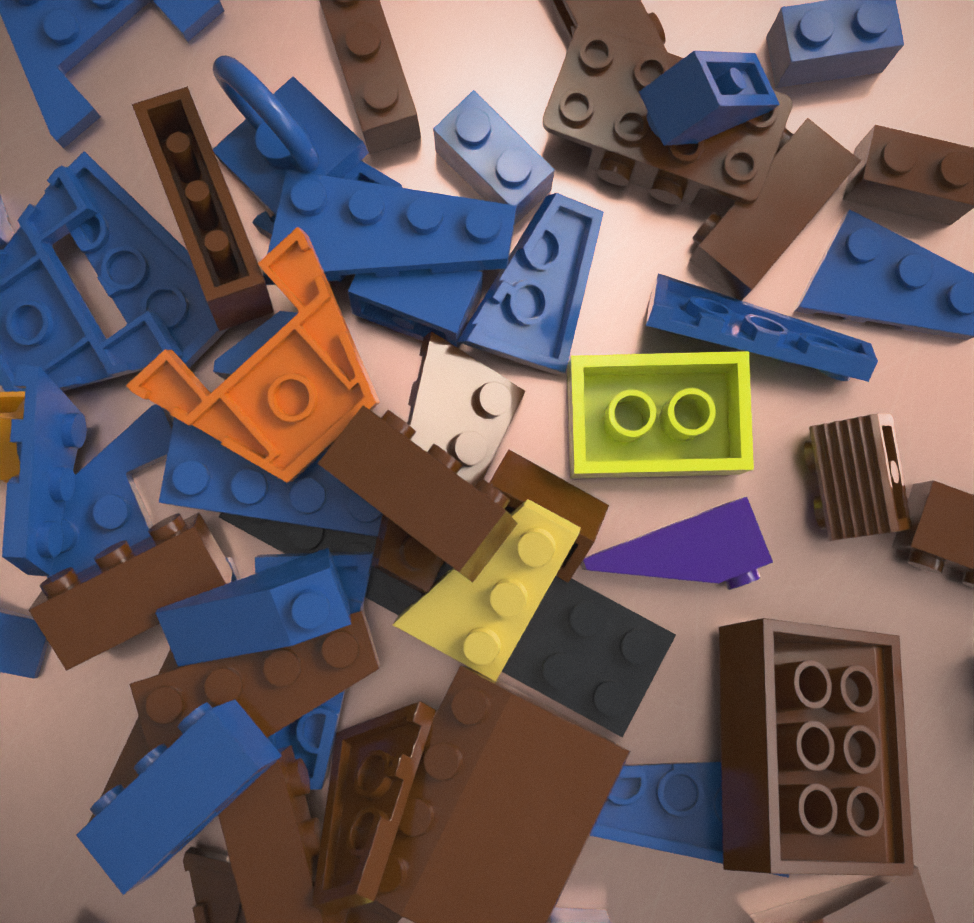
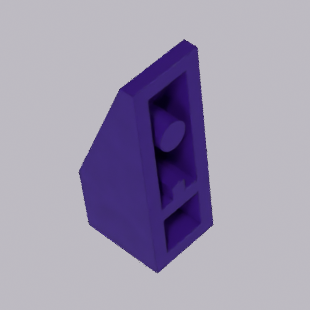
[580,497,773,590]

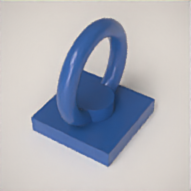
[213,55,369,217]

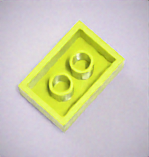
[567,351,754,479]

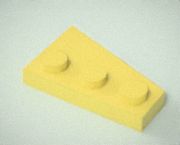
[392,499,581,682]

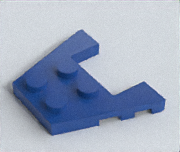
[0,0,224,148]
[0,165,184,392]
[47,404,241,583]

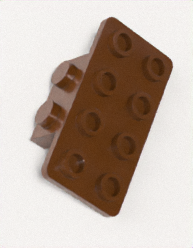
[542,23,793,205]

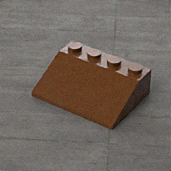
[719,618,914,876]
[375,665,631,923]

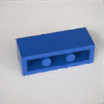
[76,699,282,895]

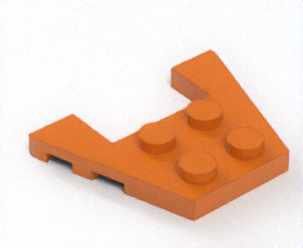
[126,227,380,483]

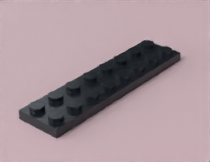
[219,513,676,738]

